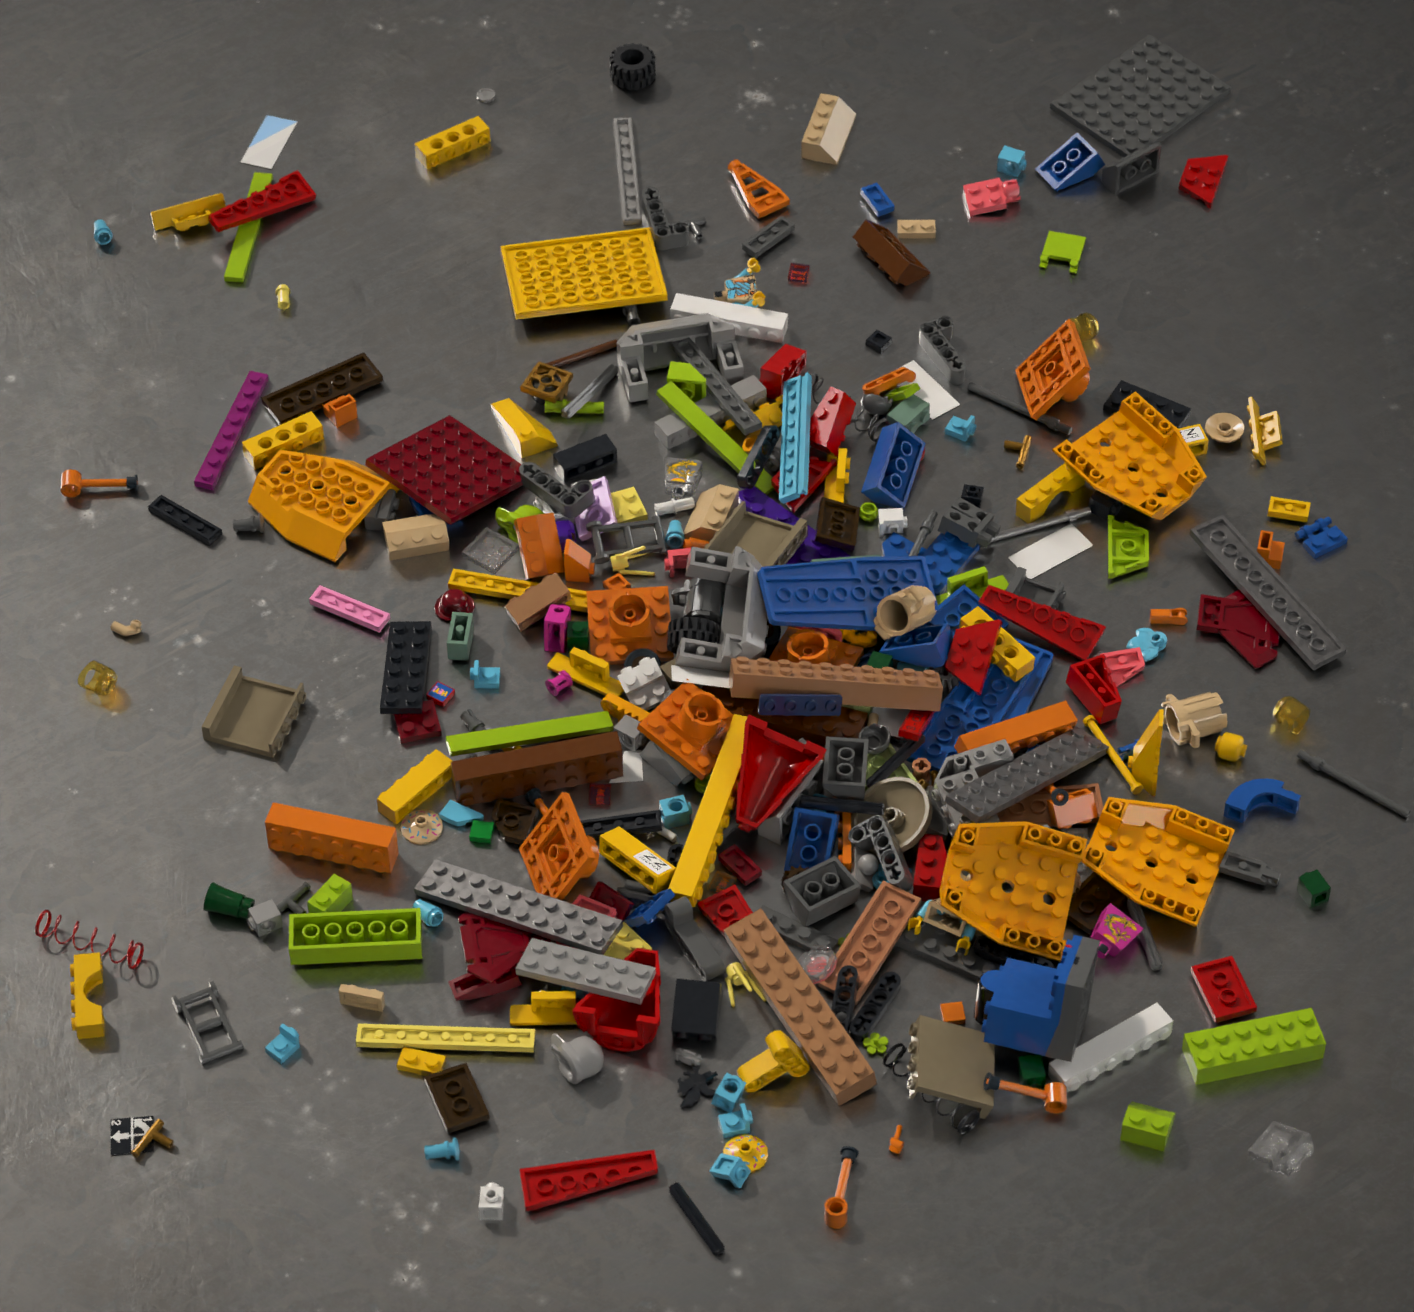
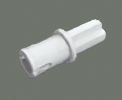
[654,497,695,516]

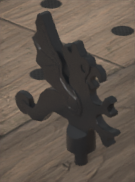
[677,1066,718,1108]

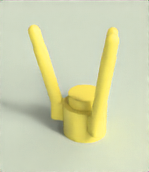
[610,546,655,576]
[724,962,766,1007]

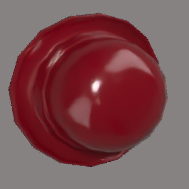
[434,589,475,621]

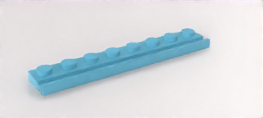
[779,372,812,504]

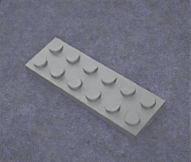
[516,938,656,1005]

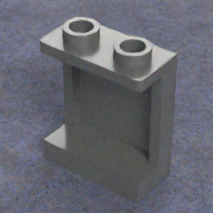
[1006,567,1066,610]

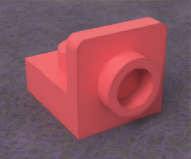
[664,548,691,578]

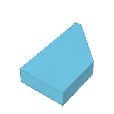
[439,800,484,827]

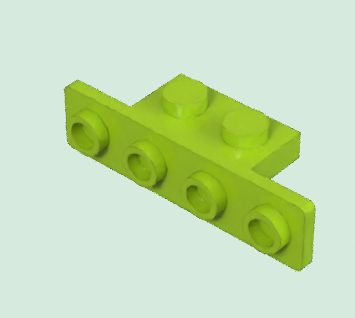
[936,566,1009,605]

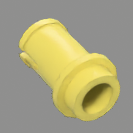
[275,284,291,310]

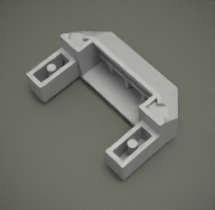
[617,313,744,402]
[675,546,769,672]
[932,739,1049,838]

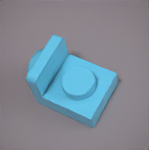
[945,415,977,442]
[470,660,500,689]
[265,1024,300,1064]
[718,1103,753,1138]
[709,1153,751,1188]

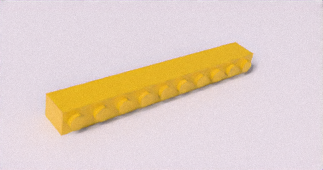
[668,714,747,907]

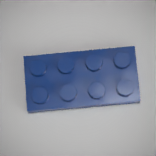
[922,531,980,596]

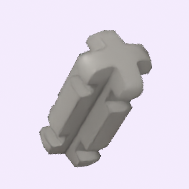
[674,1048,702,1067]

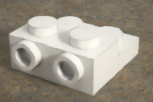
[617,657,671,711]

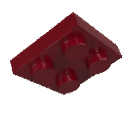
[393,699,442,744]

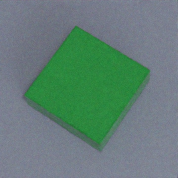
[469,820,494,844]

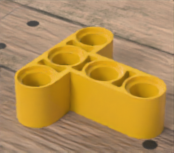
[737,1030,810,1093]

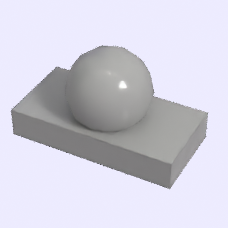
[851,847,879,893]

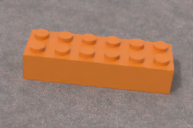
[265,802,399,874]

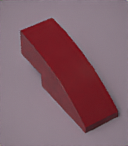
[448,968,522,1000]

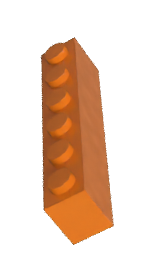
[954,700,1078,753]

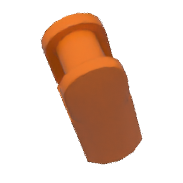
[1150,608,1188,625]

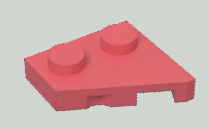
[1100,647,1145,688]

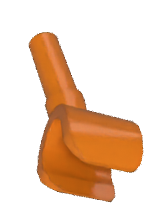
[889,1125,904,1154]

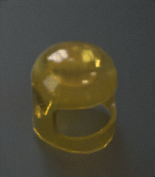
[1065,312,1099,343]
[77,660,117,696]
[1273,696,1311,735]

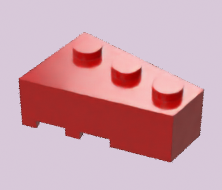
[759,344,807,400]
[810,387,856,458]
[1065,654,1122,724]
[913,834,947,902]

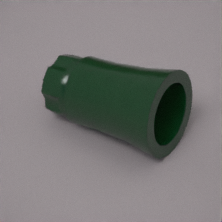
[203,882,255,919]

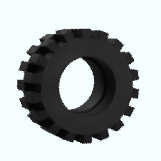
[610,43,656,90]
[667,617,720,654]

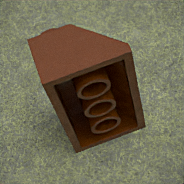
[853,219,931,286]

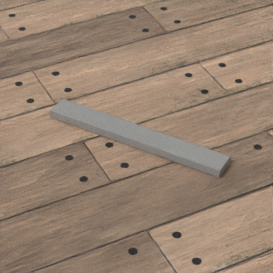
[613,117,642,226]

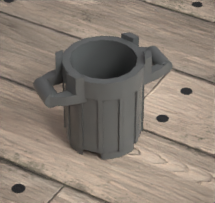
[671,578,726,630]

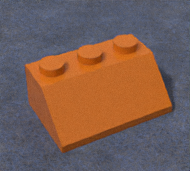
[514,512,565,580]

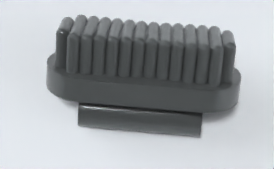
[617,880,655,907]

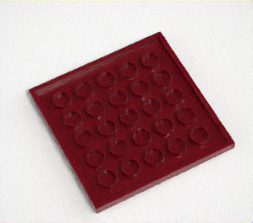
[365,415,522,525]

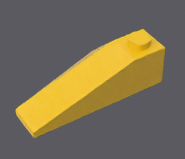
[491,398,558,459]
[1128,709,1164,796]

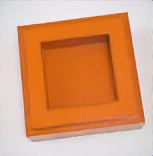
[603,573,631,590]
[940,1001,966,1025]

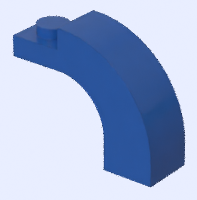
[1224,779,1301,823]

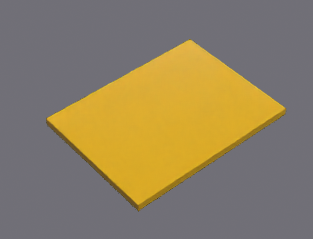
[500,227,668,320]

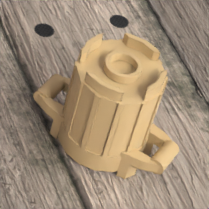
[874,585,937,641]
[1161,692,1227,748]

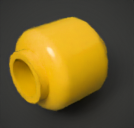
[1215,732,1247,762]

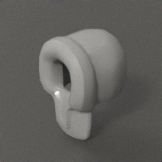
[551,1033,604,1084]

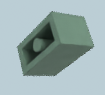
[887,394,930,434]
[447,612,474,660]

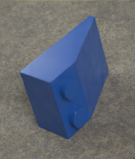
[1035,132,1106,192]
[879,623,953,668]
[784,807,840,871]

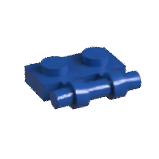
[1295,517,1348,559]

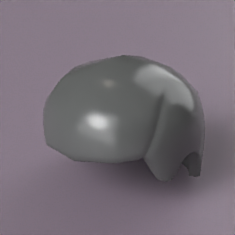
[861,394,893,415]
[858,723,891,755]

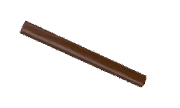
[546,339,617,368]

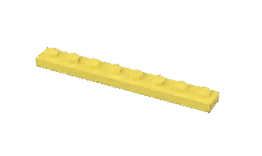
[356,1024,535,1053]

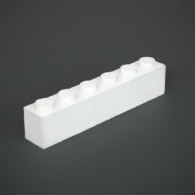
[670,293,788,343]
[1048,1003,1173,1092]

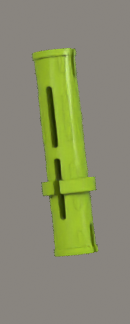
[545,399,604,414]

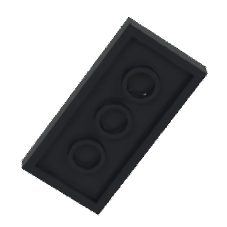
[1103,380,1192,429]

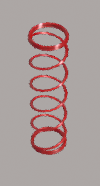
[35,910,144,969]

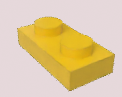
[1267,496,1311,522]
[397,1047,446,1076]

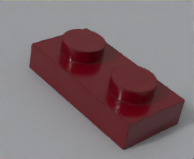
[718,844,762,886]
[589,881,634,921]

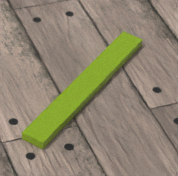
[224,172,273,283]
[656,381,774,495]
[445,711,613,756]

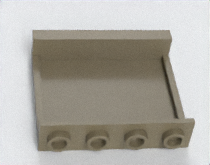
[704,501,808,567]
[201,665,306,758]
[907,1015,995,1119]

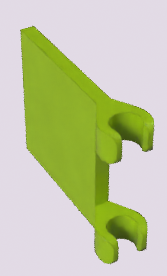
[1039,231,1086,273]

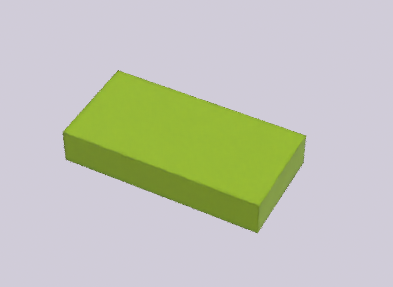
[884,383,920,402]

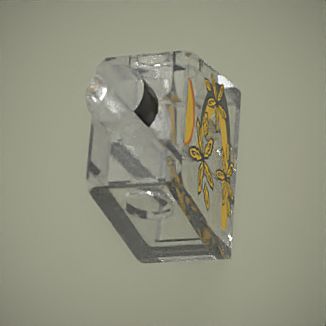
[665,457,703,500]

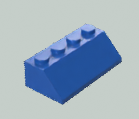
[861,422,926,509]

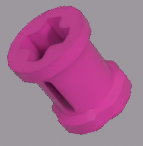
[545,670,573,696]

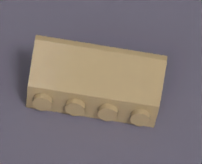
[801,93,856,165]

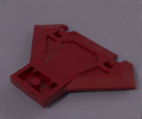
[1196,590,1279,669]
[458,912,551,984]

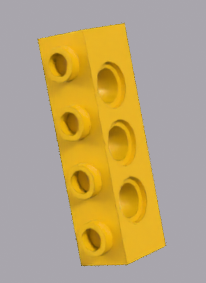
[415,116,491,170]
[242,411,324,470]
[959,606,1035,682]

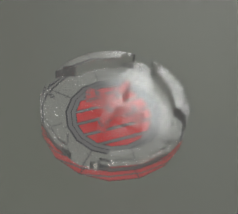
[798,944,837,984]

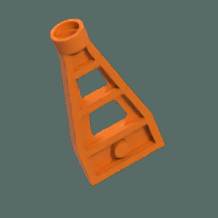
[727,159,790,219]

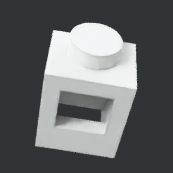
[878,508,907,537]
[478,1183,504,1220]

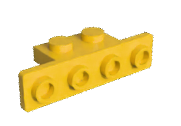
[151,193,226,231]
[722,395,783,435]
[1247,396,1283,466]
[824,448,851,503]
[547,647,624,697]
[510,990,577,1026]

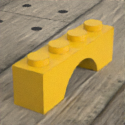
[1015,463,1085,524]
[70,952,105,1039]

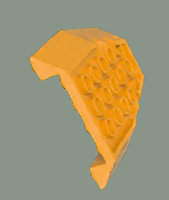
[1052,391,1207,520]
[248,450,400,562]
[1081,797,1235,927]
[939,821,1087,962]

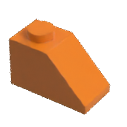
[564,539,595,583]

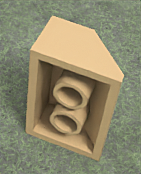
[684,484,739,542]
[382,513,449,561]

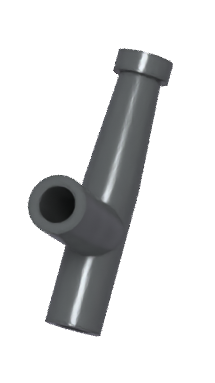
[685,216,706,239]
[276,882,311,914]

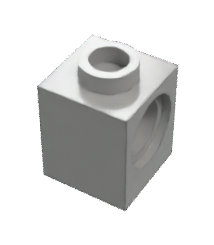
[614,714,647,752]
[247,899,283,937]

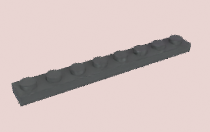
[672,338,762,435]

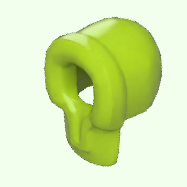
[495,505,545,546]

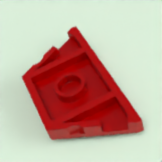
[1179,155,1228,208]
[771,457,837,513]
[945,619,1002,696]

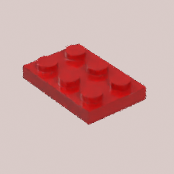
[1191,956,1257,1023]

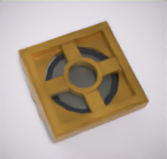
[520,361,573,405]

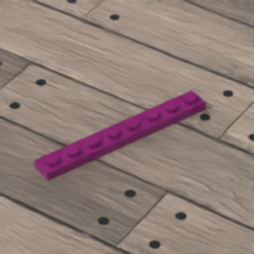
[194,371,269,490]

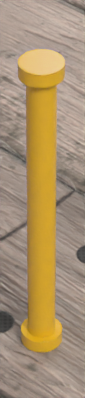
[1083,715,1144,795]

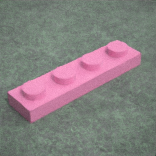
[309,585,390,633]

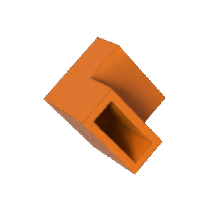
[323,394,358,428]
[1257,530,1285,569]

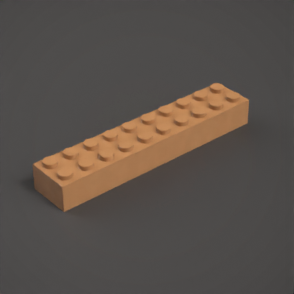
[729,656,943,711]
[724,908,877,1106]

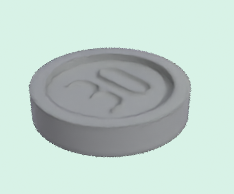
[477,88,495,103]

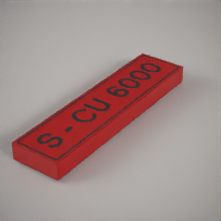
[898,710,935,741]

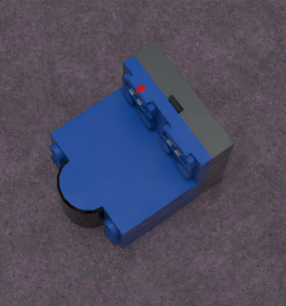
[974,935,1100,1062]

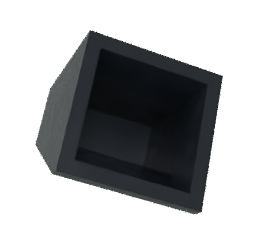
[671,979,723,1042]

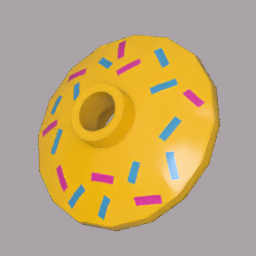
[723,1134,768,1173]

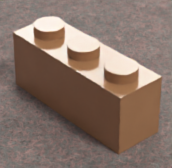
[505,573,572,632]

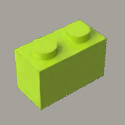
[307,873,353,913]

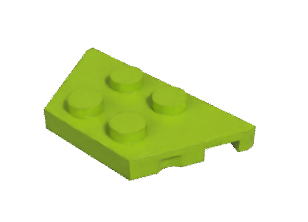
[1108,515,1149,579]

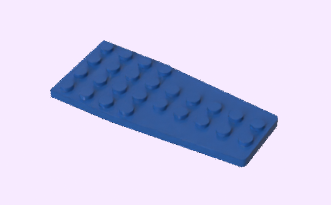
[757,556,938,631]
[906,637,1053,773]

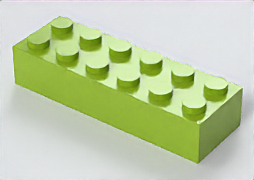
[289,908,422,965]
[1182,1007,1326,1085]

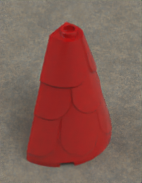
[736,714,827,832]
[573,948,661,1052]

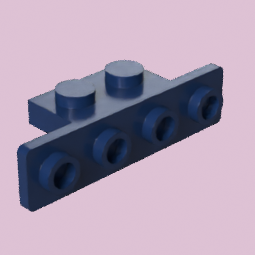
[758,694,842,716]

